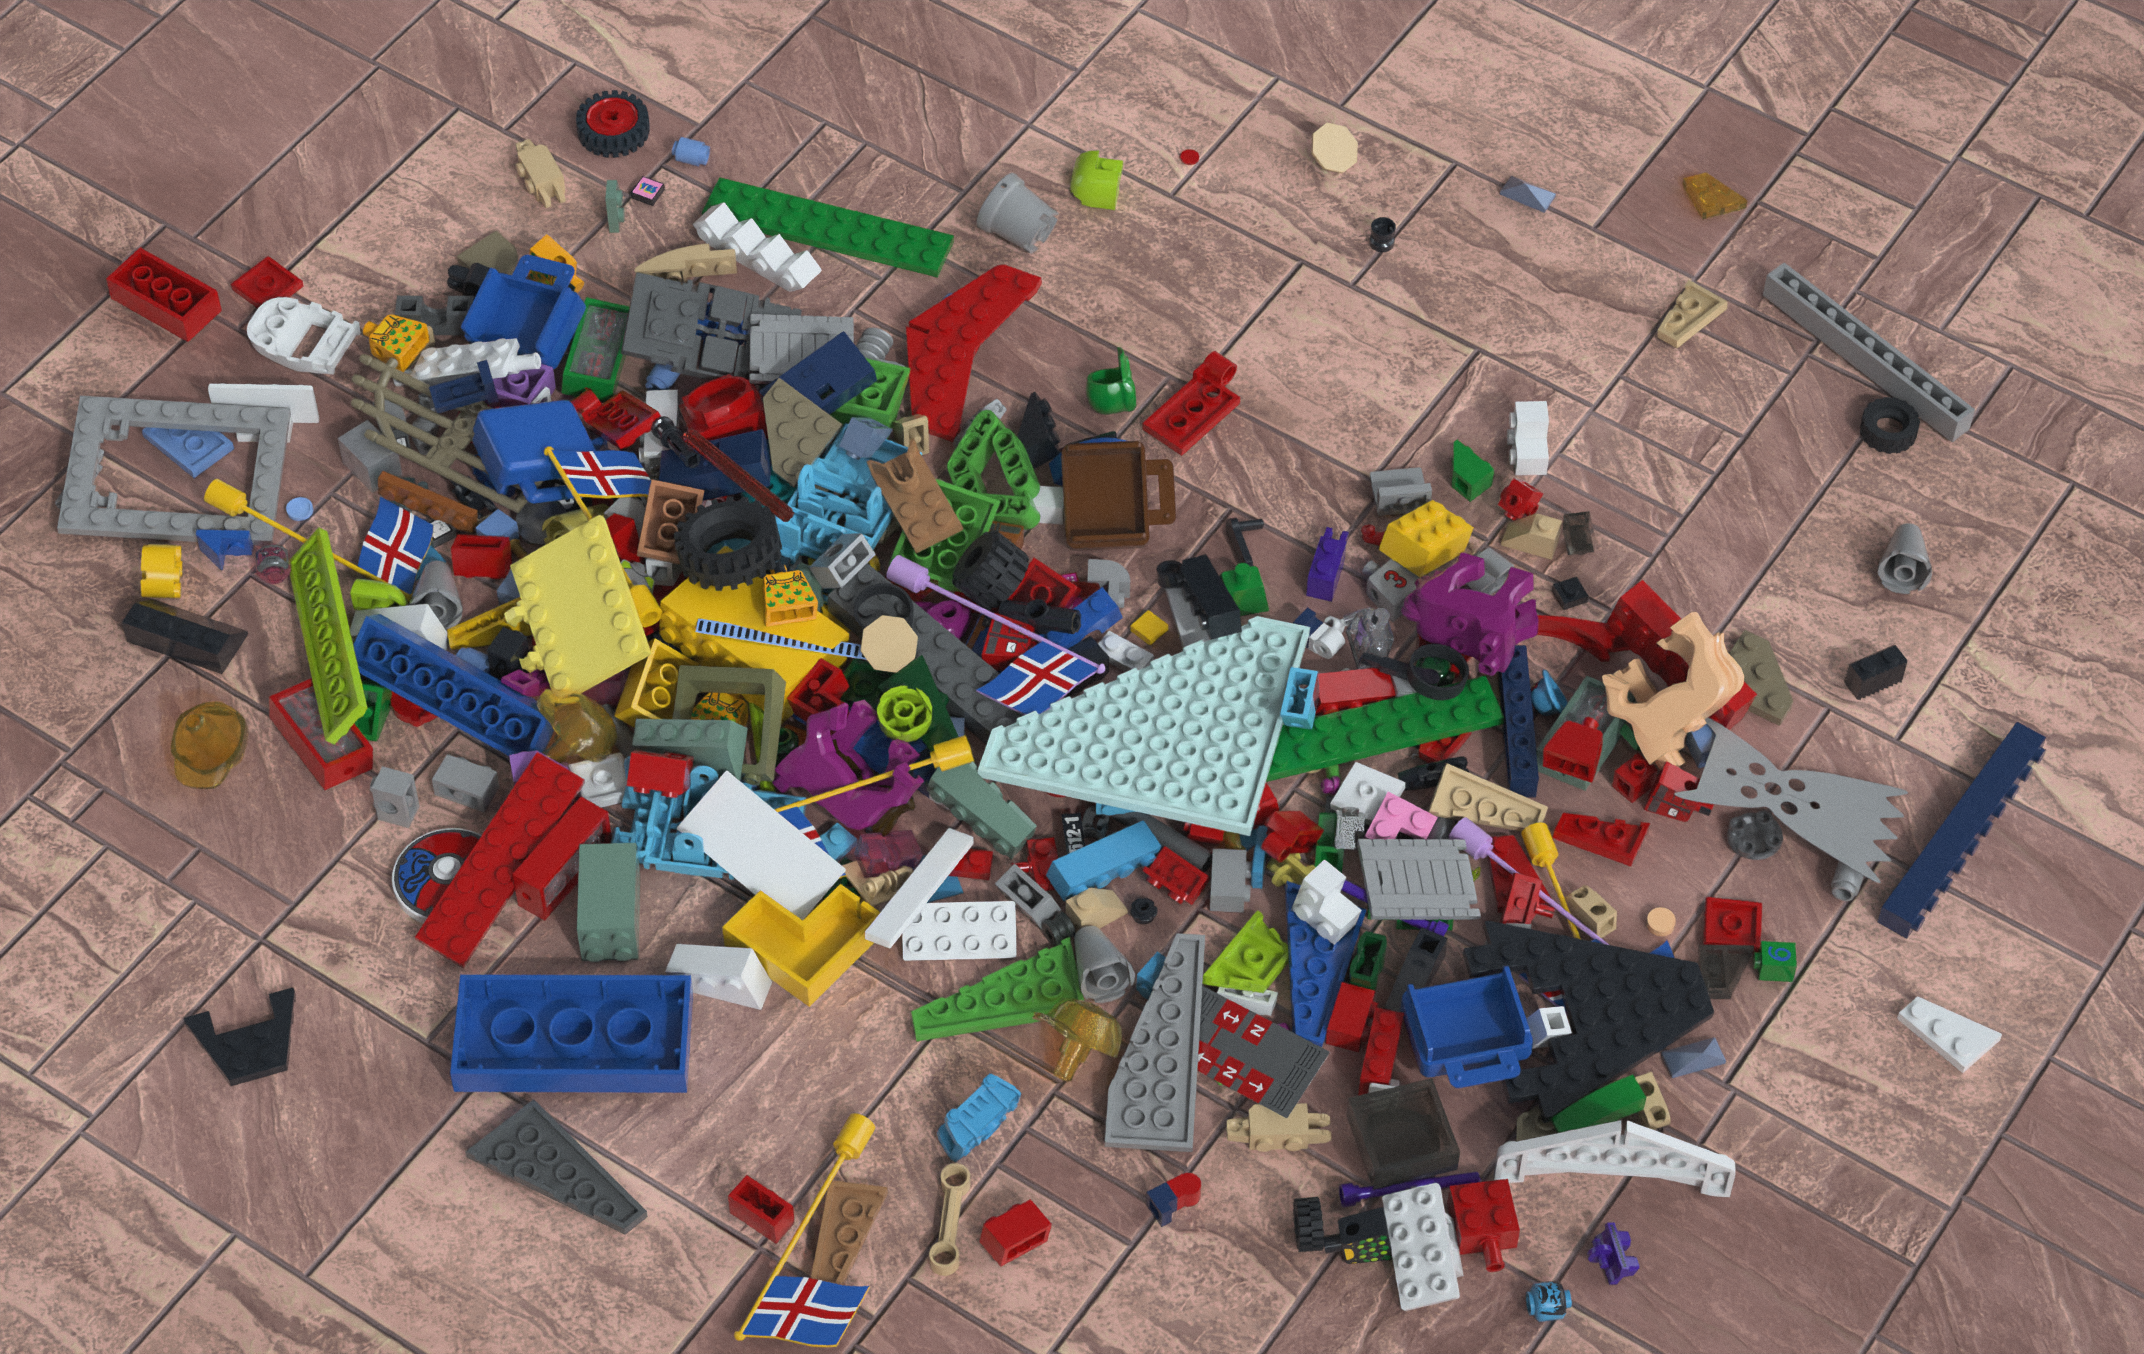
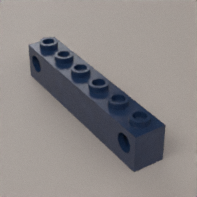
[1497,645,1539,798]

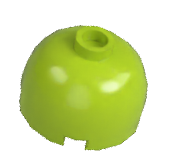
[877,685,932,742]

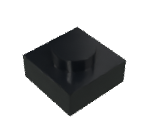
[1552,576,1589,610]

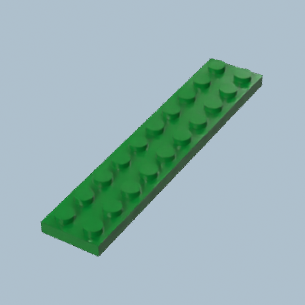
[702,177,954,278]
[1266,676,1505,782]

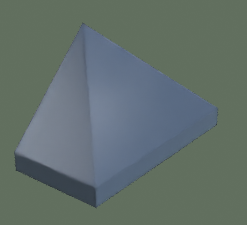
[1500,176,1556,213]
[1661,1037,1726,1078]

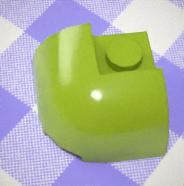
[1070,151,1123,210]
[350,579,409,610]

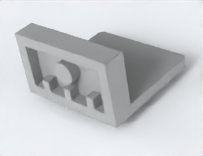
[1370,467,1432,516]

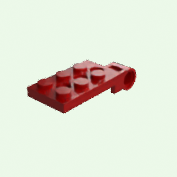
[1142,351,1240,456]
[570,389,661,449]

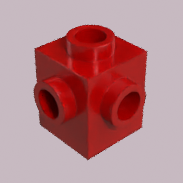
[1497,478,1544,521]

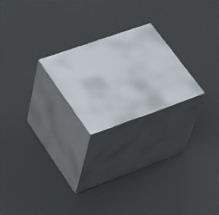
[338,420,402,493]

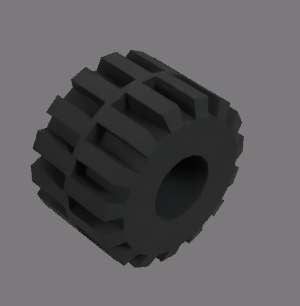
[952,530,1029,610]

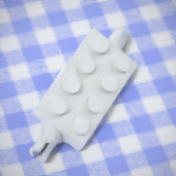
[393,338,541,389]

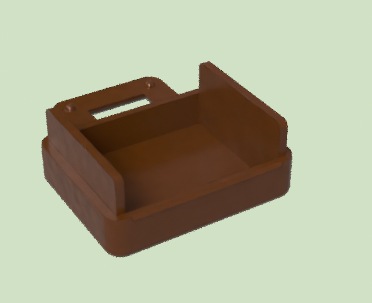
[1061,441,1176,551]

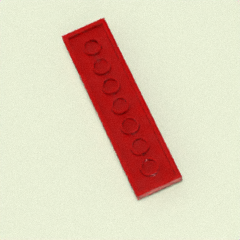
[415,752,585,968]

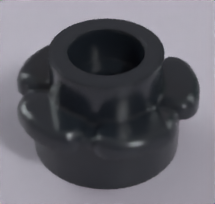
[1130,898,1158,925]

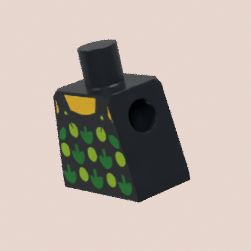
[1323,1207,1393,1264]

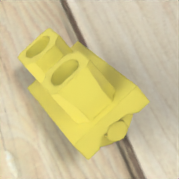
[1267,853,1316,887]

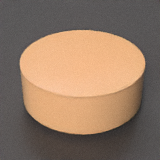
[1646,907,1676,936]

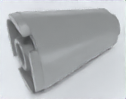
[1878,523,1932,594]
[409,561,463,631]
[1074,926,1135,1003]

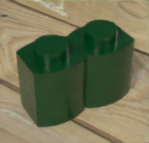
[1348,931,1387,992]

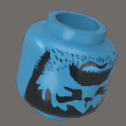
[1526,1281,1572,1322]

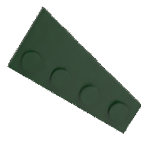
[878,655,959,752]
[839,658,949,711]

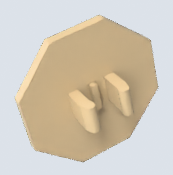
[1311,123,1358,173]
[860,615,918,673]

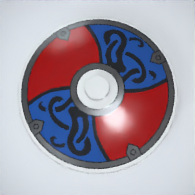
[392,828,482,924]

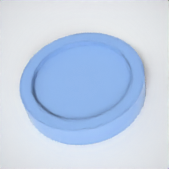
[286,497,313,521]

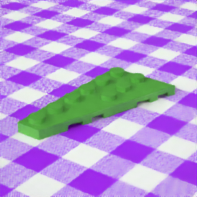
[911,937,1086,1042]

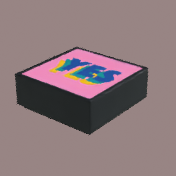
[631,176,665,206]

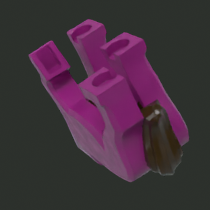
[772,700,924,839]

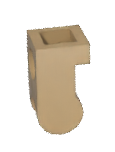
[1565,885,1617,938]
[1635,1072,1670,1130]

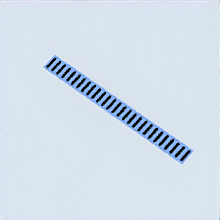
[696,618,867,660]

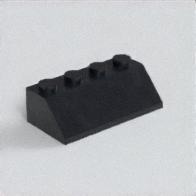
[122,599,248,674]

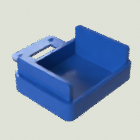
[461,254,586,369]
[473,400,596,504]
[1401,966,1533,1088]

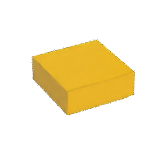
[1130,610,1168,645]

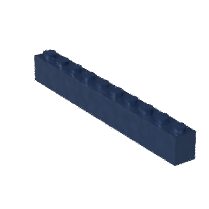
[1877,722,2046,939]

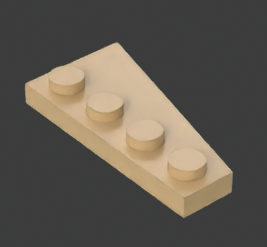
[1428,764,1548,832]

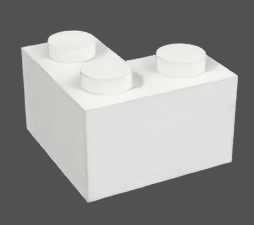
[1507,401,1549,475]
[1291,860,1362,945]

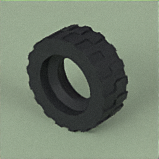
[1860,397,1920,454]

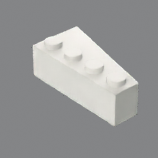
[639,390,679,481]

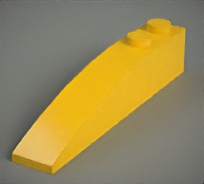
[447,597,533,650]

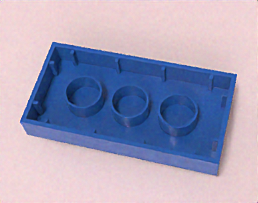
[450,975,693,1093]

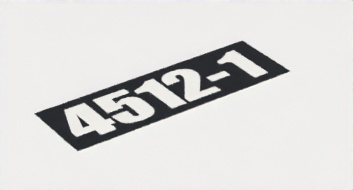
[1061,813,1085,854]

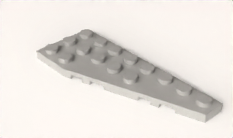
[1105,933,1205,1152]

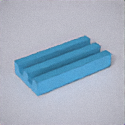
[1251,826,1268,889]

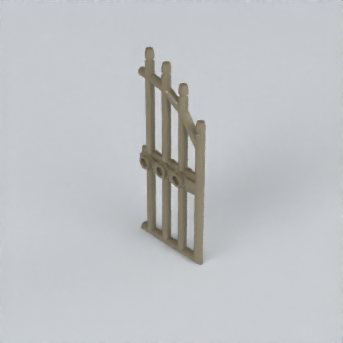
[351,354,543,513]

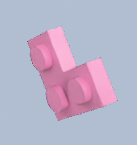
[1363,792,1438,840]

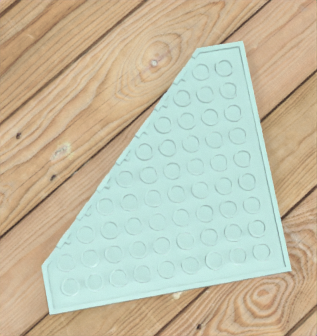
[978,616,1310,836]

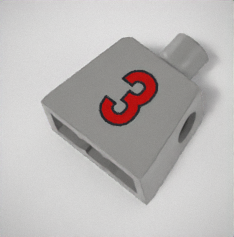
[1362,559,1426,622]

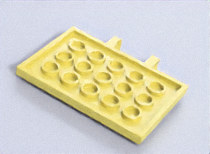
[504,515,652,705]

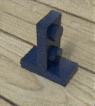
[429,360,500,414]

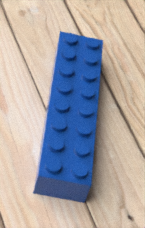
[353,614,562,756]

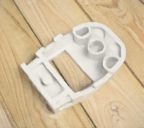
[247,297,361,375]

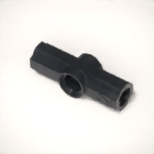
[998,599,1082,634]

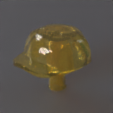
[537,689,618,763]
[171,701,249,789]
[1032,998,1122,1082]

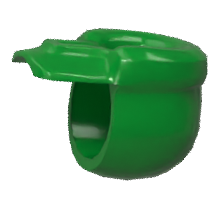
[1086,347,1137,415]

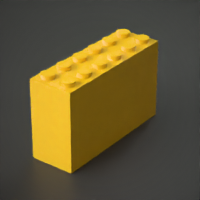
[659,545,849,724]

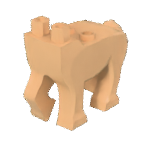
[1602,612,1744,770]

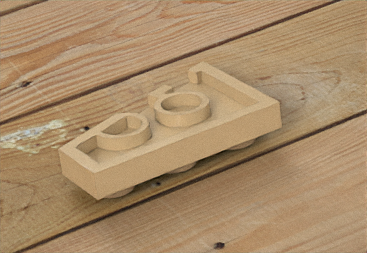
[1658,280,1727,348]

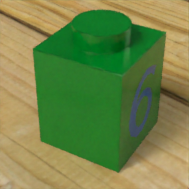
[1753,941,1797,982]

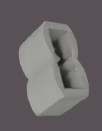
[1460,548,1514,595]

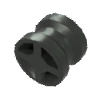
[1041,912,1076,947]

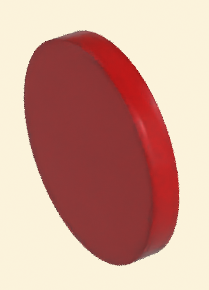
[1180,149,1200,165]

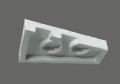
[1897,996,2002,1073]

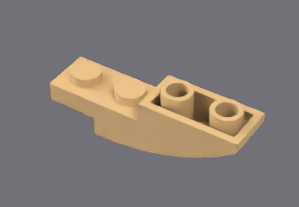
[635,243,737,284]

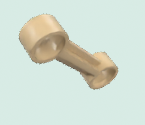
[929,1163,970,1276]

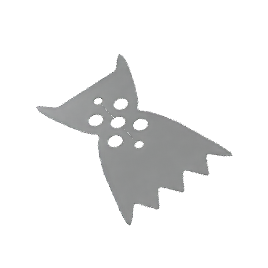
[1674,718,1908,883]

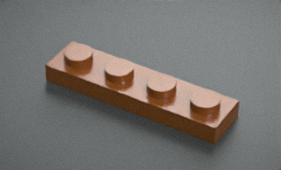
[378,471,478,534]

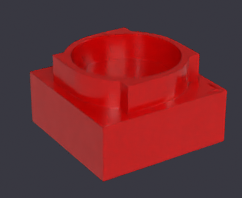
[678,374,768,444]

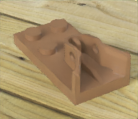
[866,438,963,553]

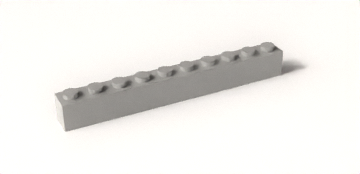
[1763,263,1975,442]

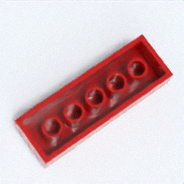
[1607,580,1757,730]

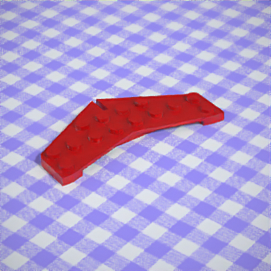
[906,264,1042,442]

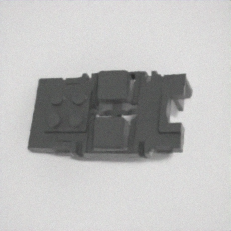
[621,272,802,388]

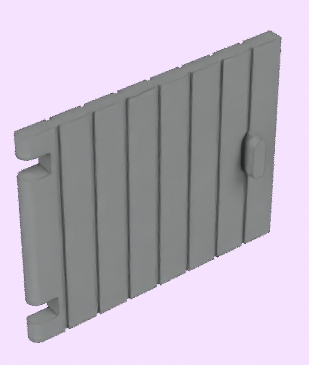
[749,314,854,384]
[1357,839,1481,920]

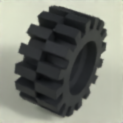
[1293,1197,1324,1252]

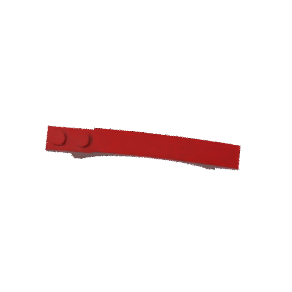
[1416,615,1631,678]

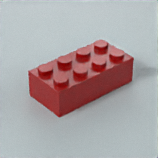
[106,247,222,342]

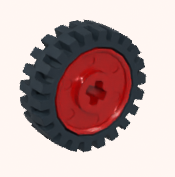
[576,90,650,158]

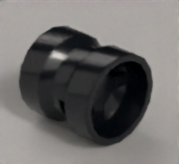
[1369,217,1396,253]

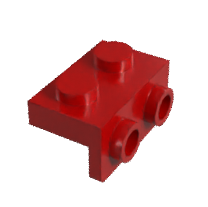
[1142,846,1211,905]

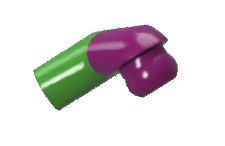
[1321,765,1341,795]

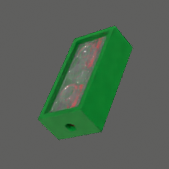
[562,297,629,403]

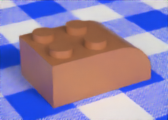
[636,480,704,565]

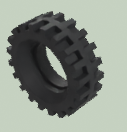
[674,497,782,591]

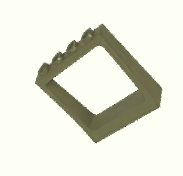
[672,665,786,786]

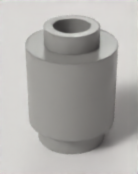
[1831,861,1864,901]

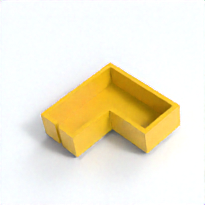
[722,884,881,1007]

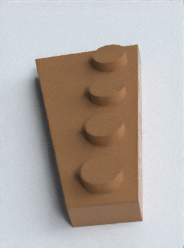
[811,1181,888,1285]

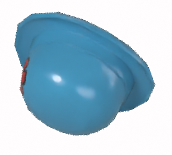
[1531,669,1568,716]

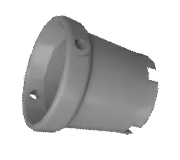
[976,173,1059,254]

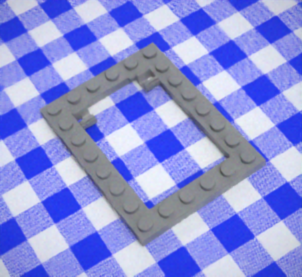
[57,396,291,546]

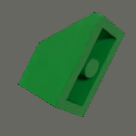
[354,679,392,742]

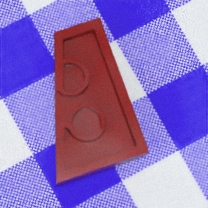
[1488,835,1552,913]

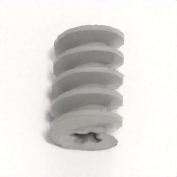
[856,328,893,361]

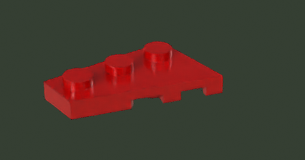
[1553,813,1650,867]

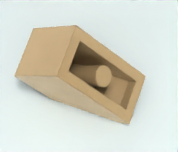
[893,414,929,455]
[1501,513,1562,560]
[1066,888,1128,933]

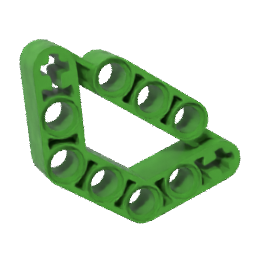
[947,410,1040,530]

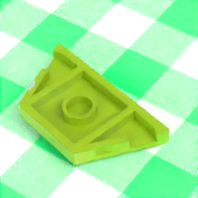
[1202,910,1289,993]

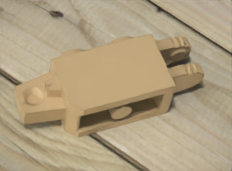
[515,139,566,208]
[1226,1103,1332,1152]

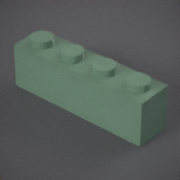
[632,719,748,781]
[927,762,1037,860]

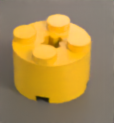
[141,544,183,598]

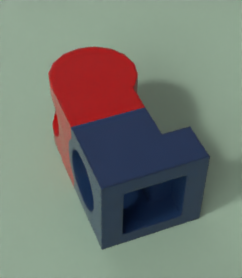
[1146,1173,1201,1227]

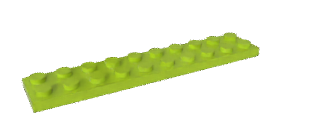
[288,527,368,745]

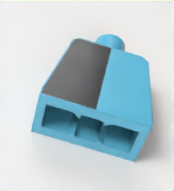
[1280,667,1319,729]

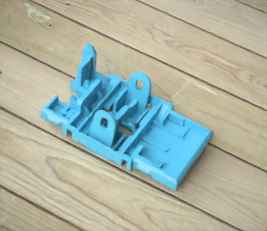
[775,423,922,565]
[611,756,806,880]

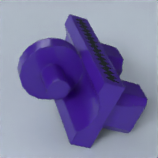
[1587,1223,1640,1285]

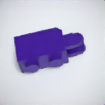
[1306,527,1349,602]

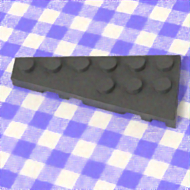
[465,1099,648,1235]

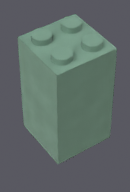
[577,843,641,962]

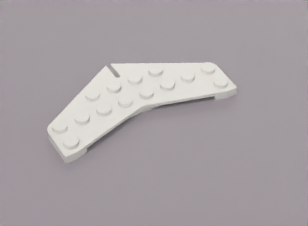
[1494,1120,1735,1197]

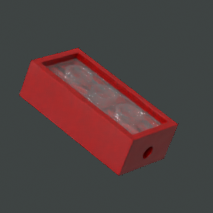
[269,678,373,790]
[512,797,612,921]

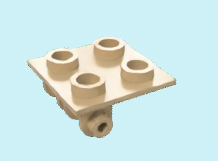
[842,851,914,907]

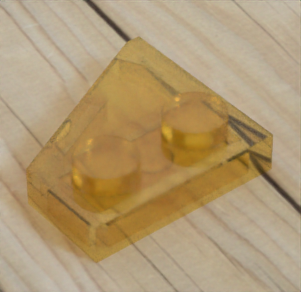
[1682,172,1748,220]

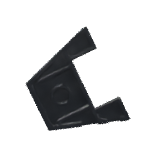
[184,987,296,1086]

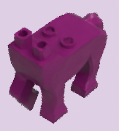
[1401,552,1539,676]

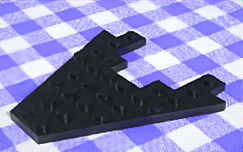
[1463,921,1714,1123]

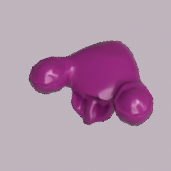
[915,600,971,641]

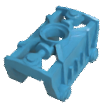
[937,1074,1021,1163]

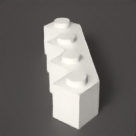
[693,203,822,292]

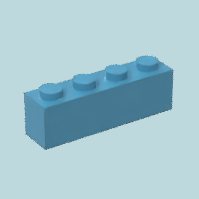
[1046,820,1162,902]

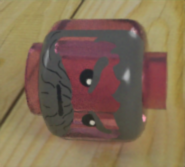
[255,544,291,584]

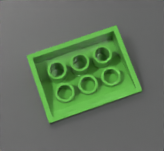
[820,358,910,439]
[889,479,1001,592]

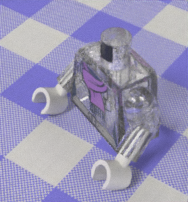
[1324,607,1394,671]

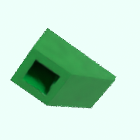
[1452,439,1494,502]

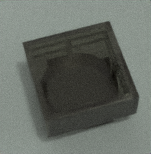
[1346,1078,1460,1190]

